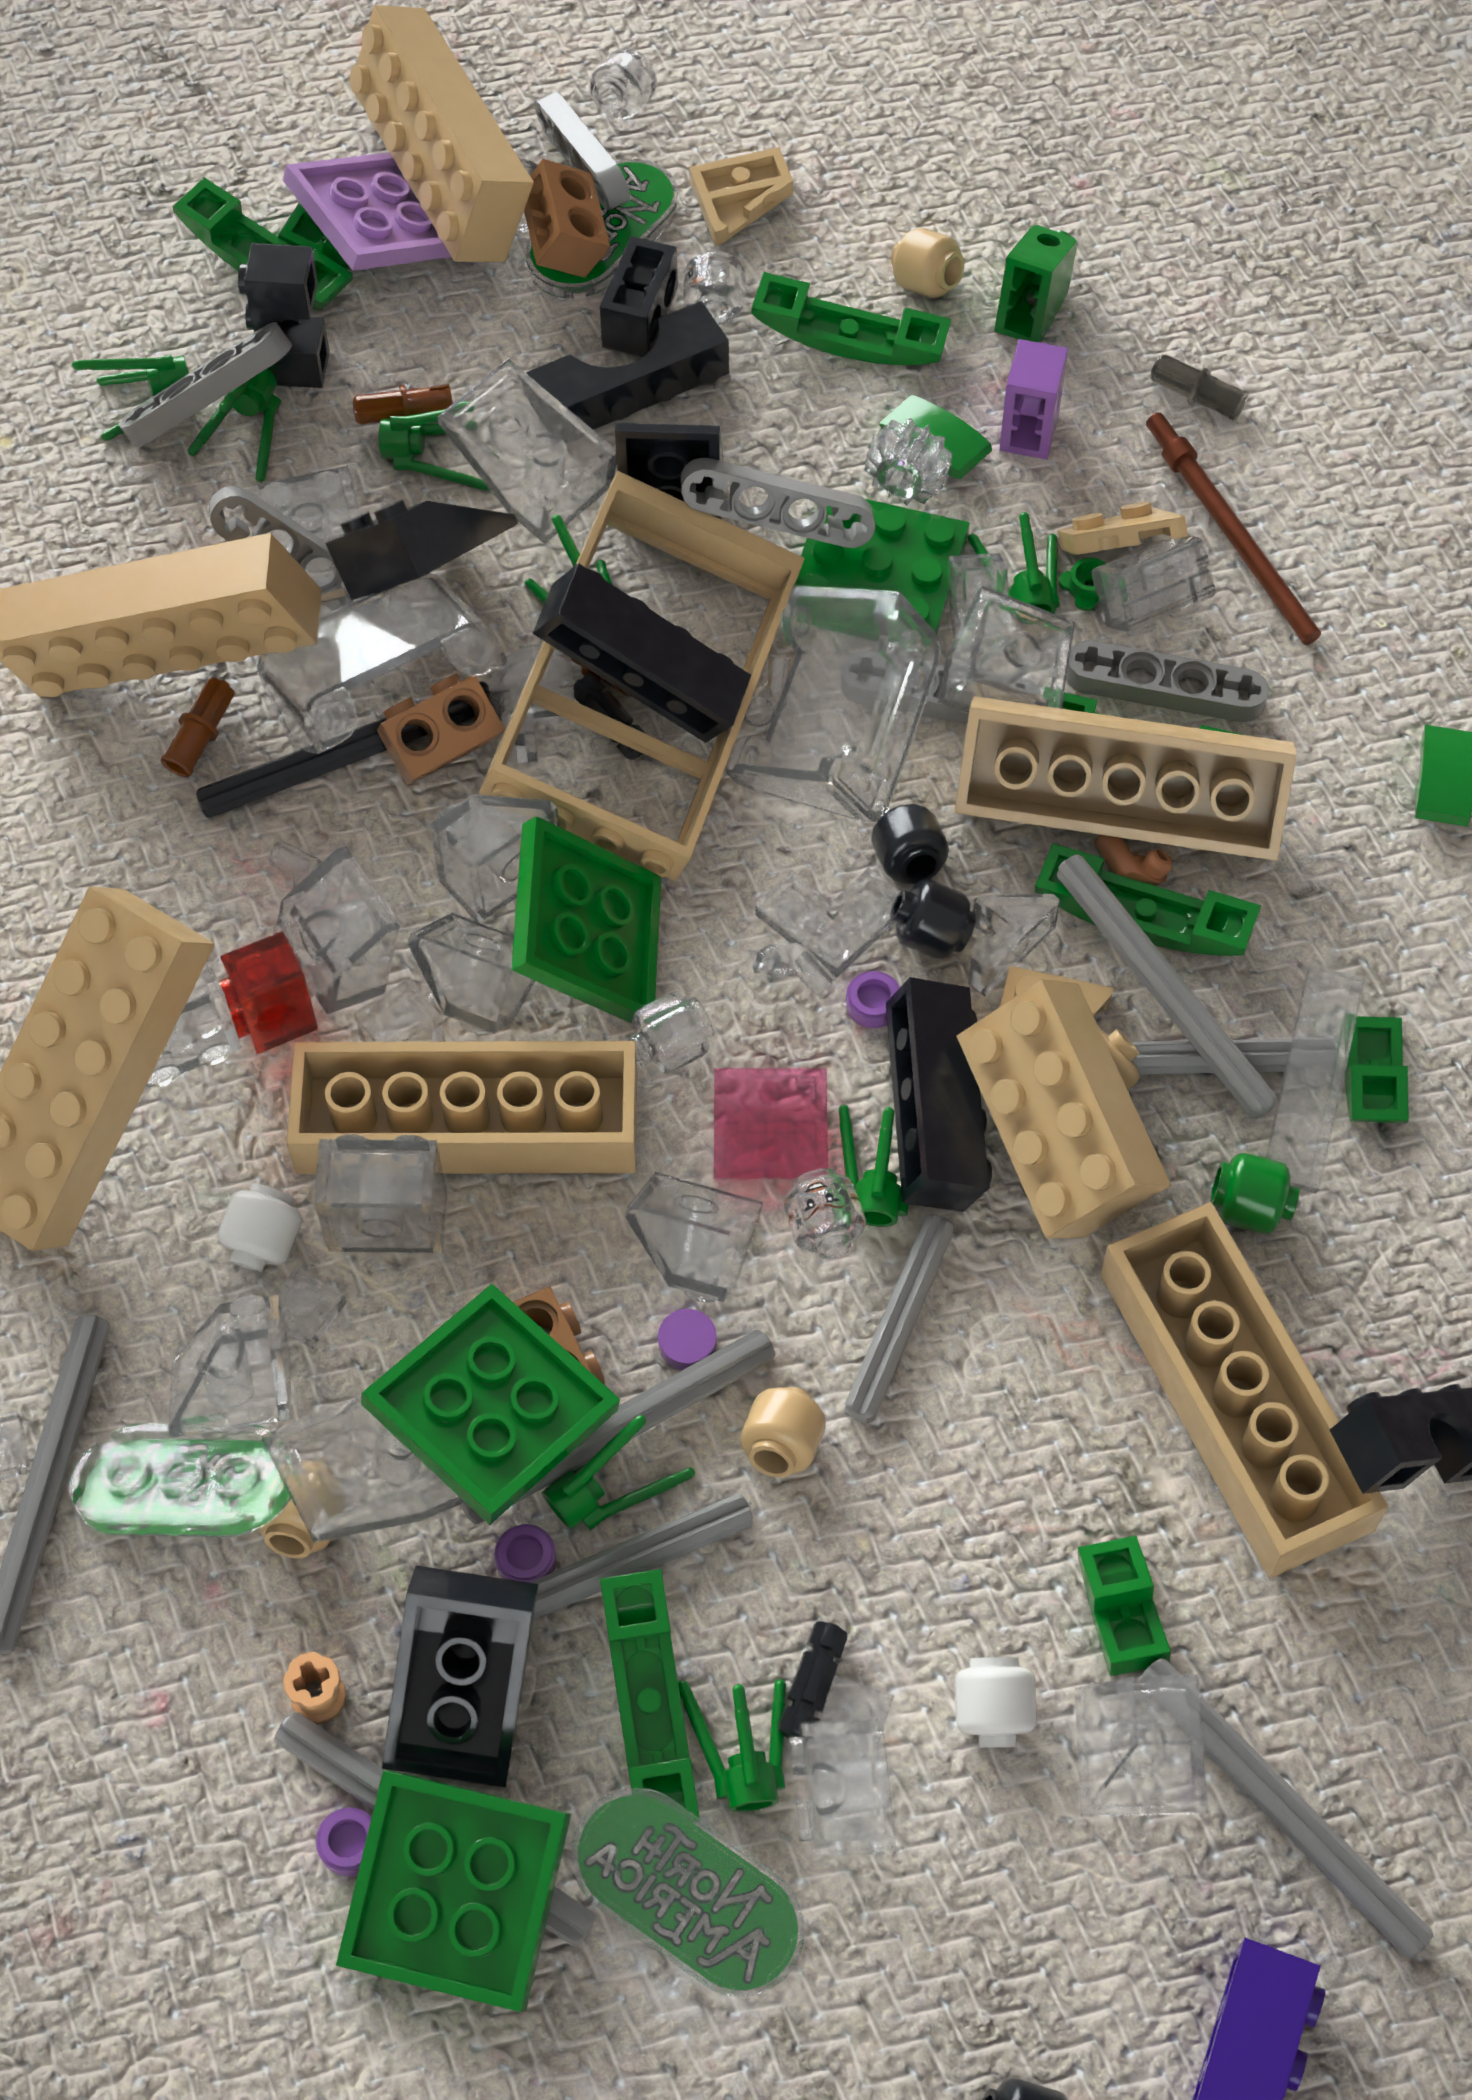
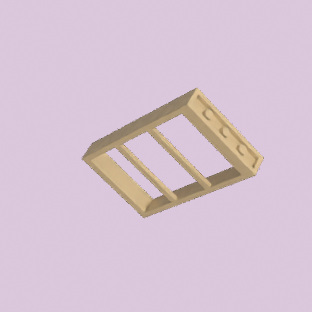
[479,471,805,881]

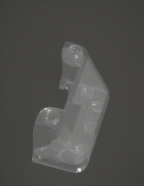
[256,573,509,754]
[726,586,940,822]

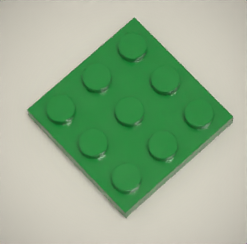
[783,499,970,653]
[511,816,662,1027]
[360,1283,621,1525]
[336,1770,571,2012]

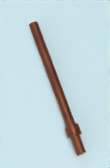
[1146,412,1321,645]

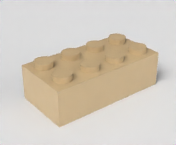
[957,979,1171,1239]

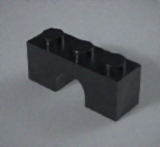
[238,243,330,388]
[1330,1384,1472,1494]

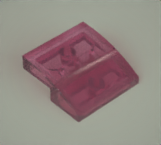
[714,1068,828,1180]

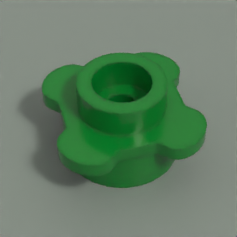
[1059,558,1120,611]

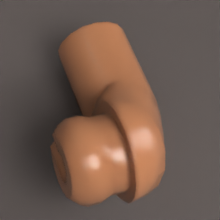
[1095,835,1173,886]

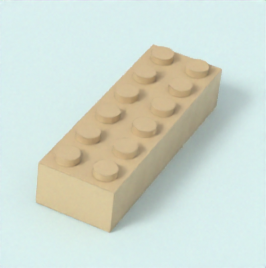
[350,5,534,262]
[0,533,322,697]
[954,696,1297,861]
[0,886,215,1251]
[287,1041,638,1174]
[1100,1202,1389,1579]

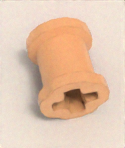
[283,1652,347,1725]

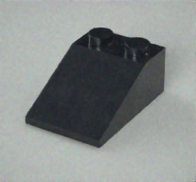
[615,423,723,519]
[325,500,518,601]
[382,1565,538,1788]

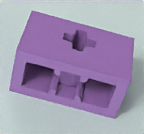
[999,339,1068,460]

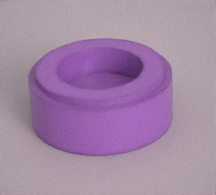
[846,971,900,1028]
[658,1309,717,1370]
[495,1524,556,1582]
[316,1808,372,1877]

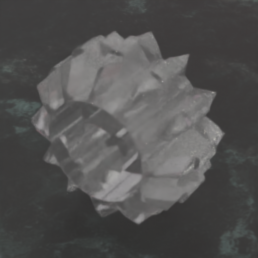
[864,418,953,506]

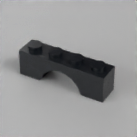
[526,301,729,446]

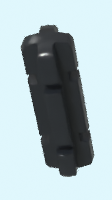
[573,674,646,760]
[778,1621,848,1743]

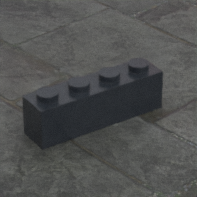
[532,563,751,743]
[885,977,992,1212]

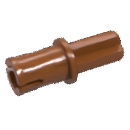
[353,384,453,424]
[160,677,235,778]

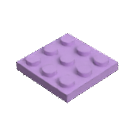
[282,152,452,271]

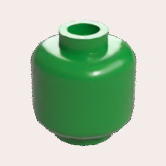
[1210,1153,1300,1234]

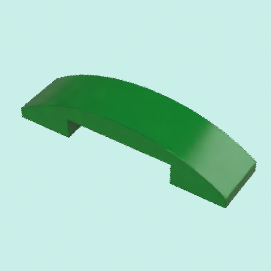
[173,177,353,309]
[751,272,951,365]
[1034,843,1261,956]
[600,1569,700,1831]

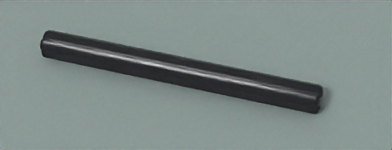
[196,681,495,818]

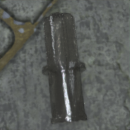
[1150,355,1249,421]

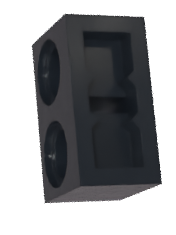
[599,236,678,357]

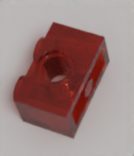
[217,931,318,1055]

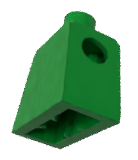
[994,225,1078,343]

